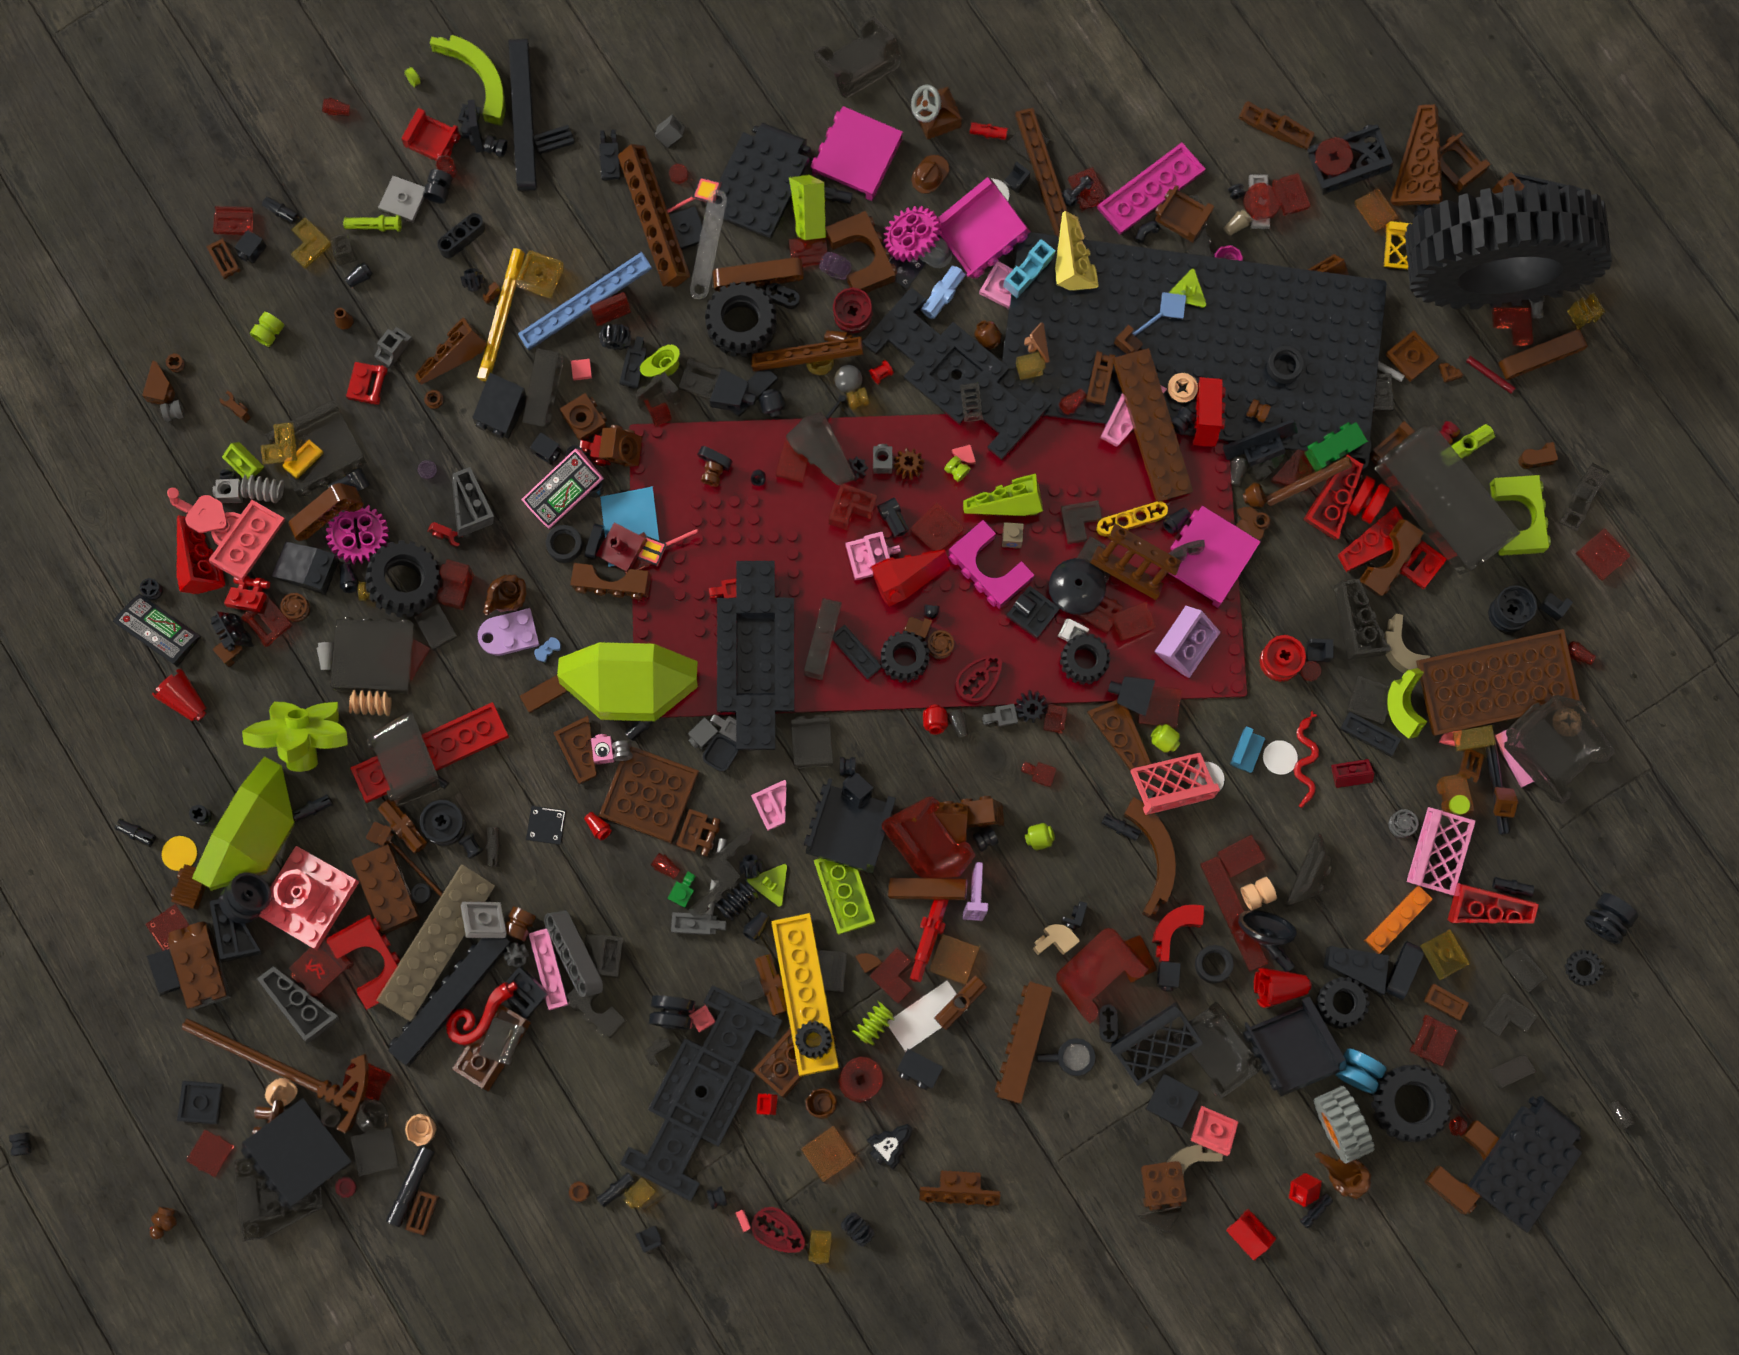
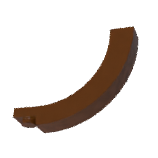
[1123,797,1176,918]

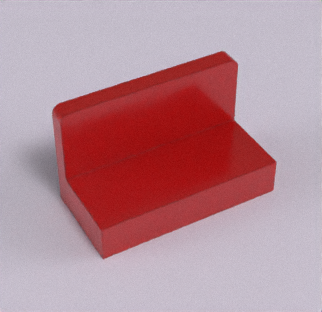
[1226,1209,1276,1260]

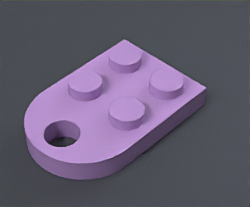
[478,608,540,656]

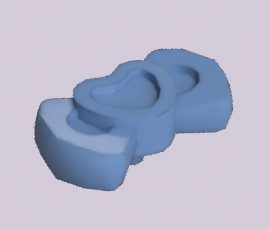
[534,637,561,662]

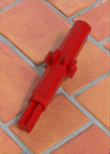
[910,899,948,983]

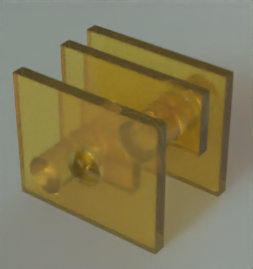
[1568,292,1605,330]

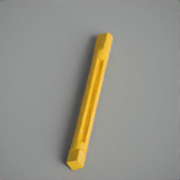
[477,248,525,381]

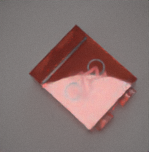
[289,936,355,998]

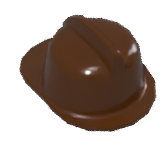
[912,155,949,193]

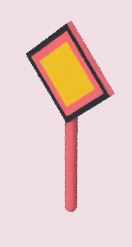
[667,177,722,213]

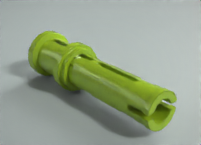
[344,215,402,232]

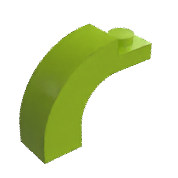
[1388,668,1427,739]

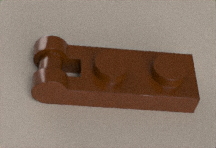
[1086,351,1115,405]

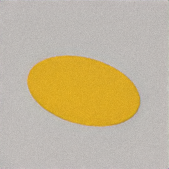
[162,836,197,871]

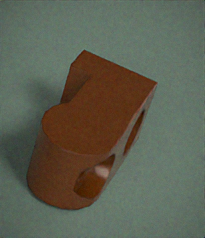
[1518,442,1558,469]

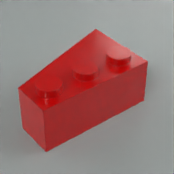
[1193,377,1225,447]

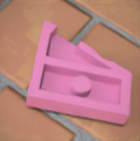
[751,780,786,831]

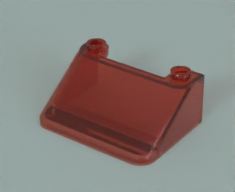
[882,796,976,879]
[1056,928,1150,1024]

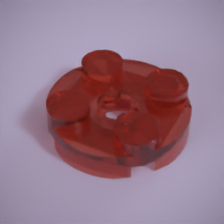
[1315,137,1353,175]
[1243,183,1281,220]

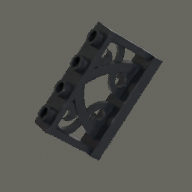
[1308,124,1393,195]

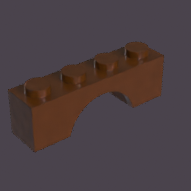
[1358,520,1424,596]
[570,563,652,600]

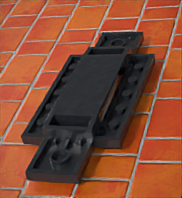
[717,561,795,750]

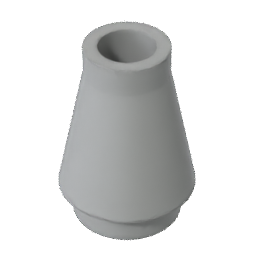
[316,642,336,670]

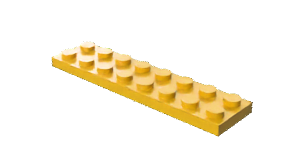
[771,913,839,1076]

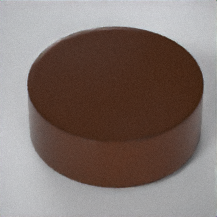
[569,1182,590,1202]

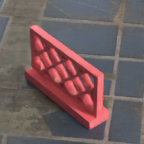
[1130,753,1220,815]

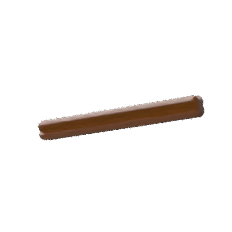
[1265,457,1353,506]

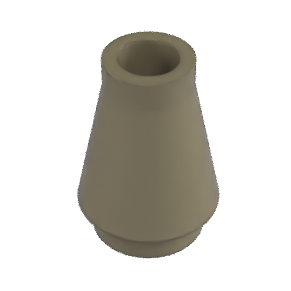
[1224,210,1252,236]

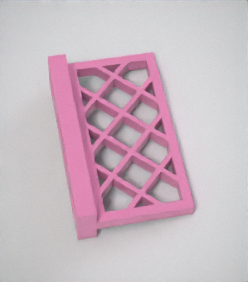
[1407,807,1475,895]

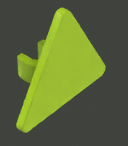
[1169,269,1206,308]
[747,864,787,907]

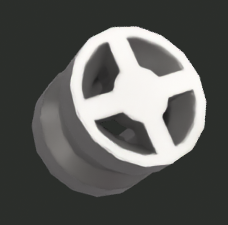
[612,741,633,761]

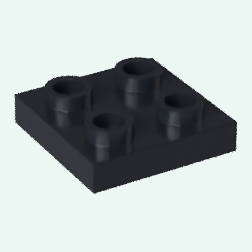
[1006,586,1060,639]

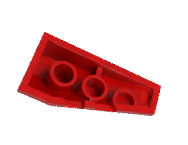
[177,515,225,594]
[870,549,950,607]

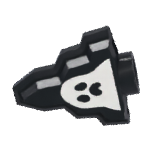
[867,1124,913,1170]

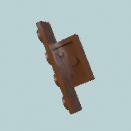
[919,1170,1000,1206]

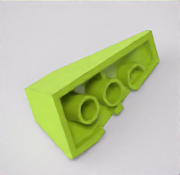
[963,474,1043,516]

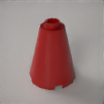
[152,668,207,722]
[1254,968,1311,1008]

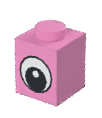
[591,734,615,765]

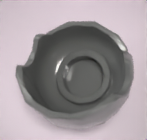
[834,365,862,393]

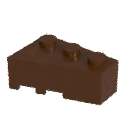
[942,796,1005,829]

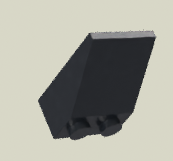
[272,542,340,595]

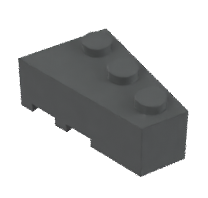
[452,467,494,538]

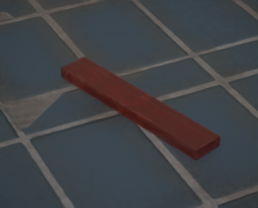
[1200,856,1268,972]

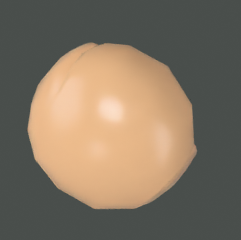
[265,1078,298,1107]
[405,1114,436,1146]

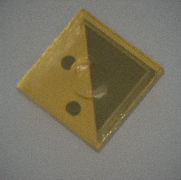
[1420,930,1470,980]

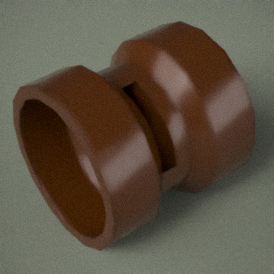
[1246,399,1271,423]
[701,462,724,486]

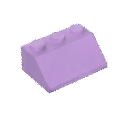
[1155,606,1220,678]

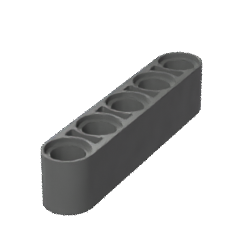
[544,911,603,997]

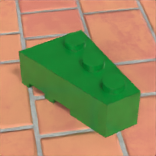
[1305,422,1368,472]

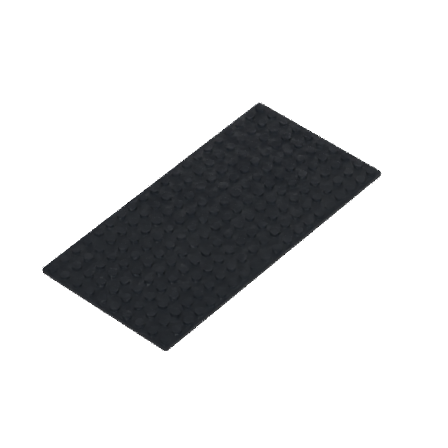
[999,232,1387,459]

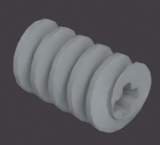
[241,474,284,503]

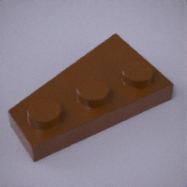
[554,716,597,785]

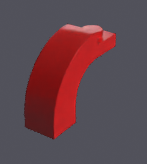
[1152,905,1204,962]

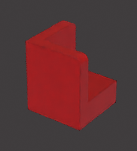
[1289,1173,1322,1207]

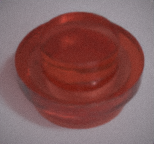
[1449,1116,1467,1136]

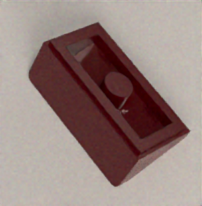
[1331,759,1374,788]

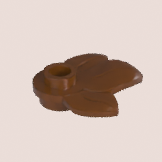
[1236,507,1270,540]

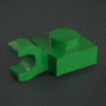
[667,872,696,908]

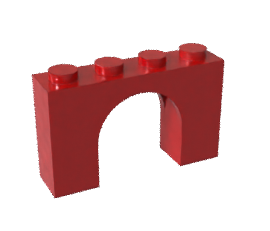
[327,915,400,1010]

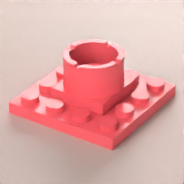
[259,846,359,950]

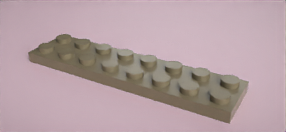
[376,865,495,1021]

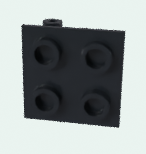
[211,611,254,652]

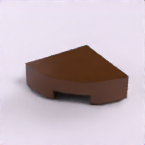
[483,282,501,304]
[1438,363,1463,383]
[855,953,882,973]

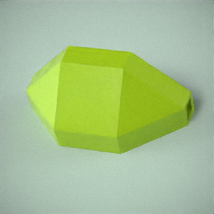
[557,642,698,721]
[192,756,294,891]

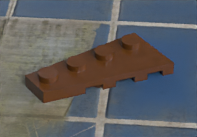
[1087,700,1151,775]

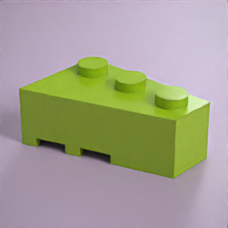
[789,175,826,240]

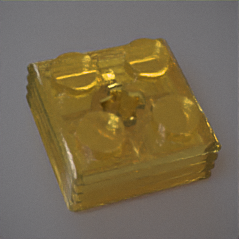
[516,250,564,298]

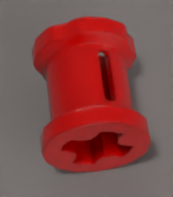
[869,360,894,384]

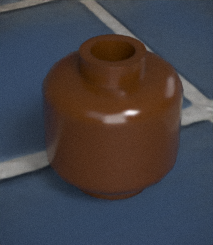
[974,320,1002,349]

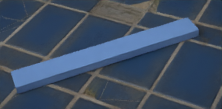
[518,252,653,350]

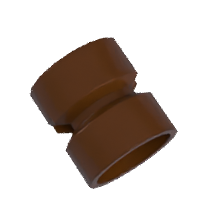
[505,906,536,942]

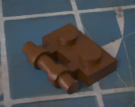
[676,809,721,857]

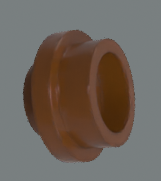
[424,390,443,409]

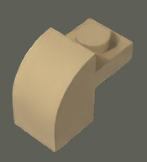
[1033,924,1080,955]

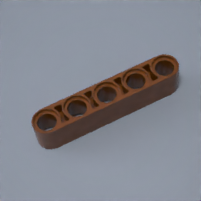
[712,258,804,292]
[1498,329,1588,380]

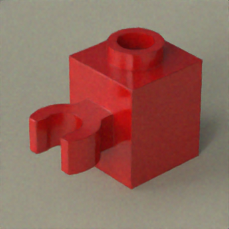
[579,435,611,466]

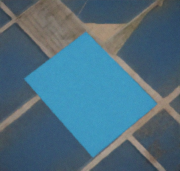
[600,486,659,567]

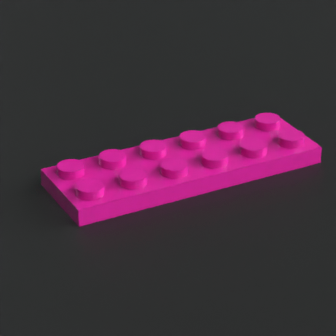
[1097,143,1205,235]

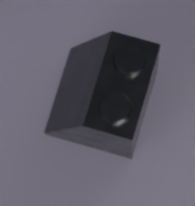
[472,373,528,439]

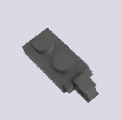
[671,912,727,935]

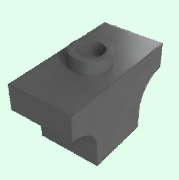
[374,327,412,368]

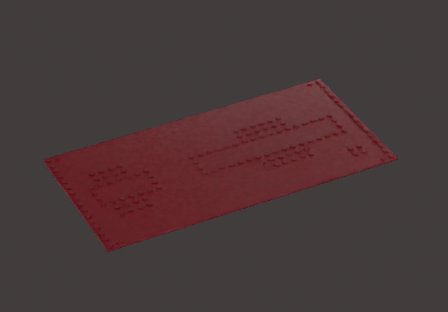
[629,413,1247,718]

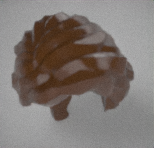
[483,574,527,616]
[1315,1152,1371,1199]

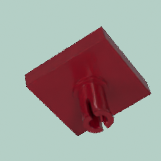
[596,522,647,572]

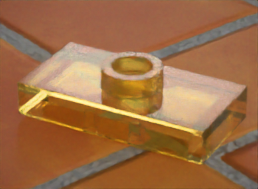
[1452,725,1496,752]

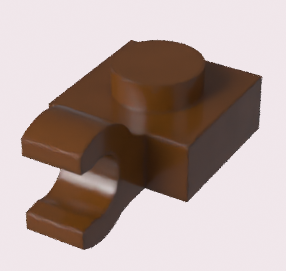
[219,391,251,423]

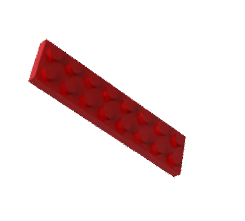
[351,702,509,803]

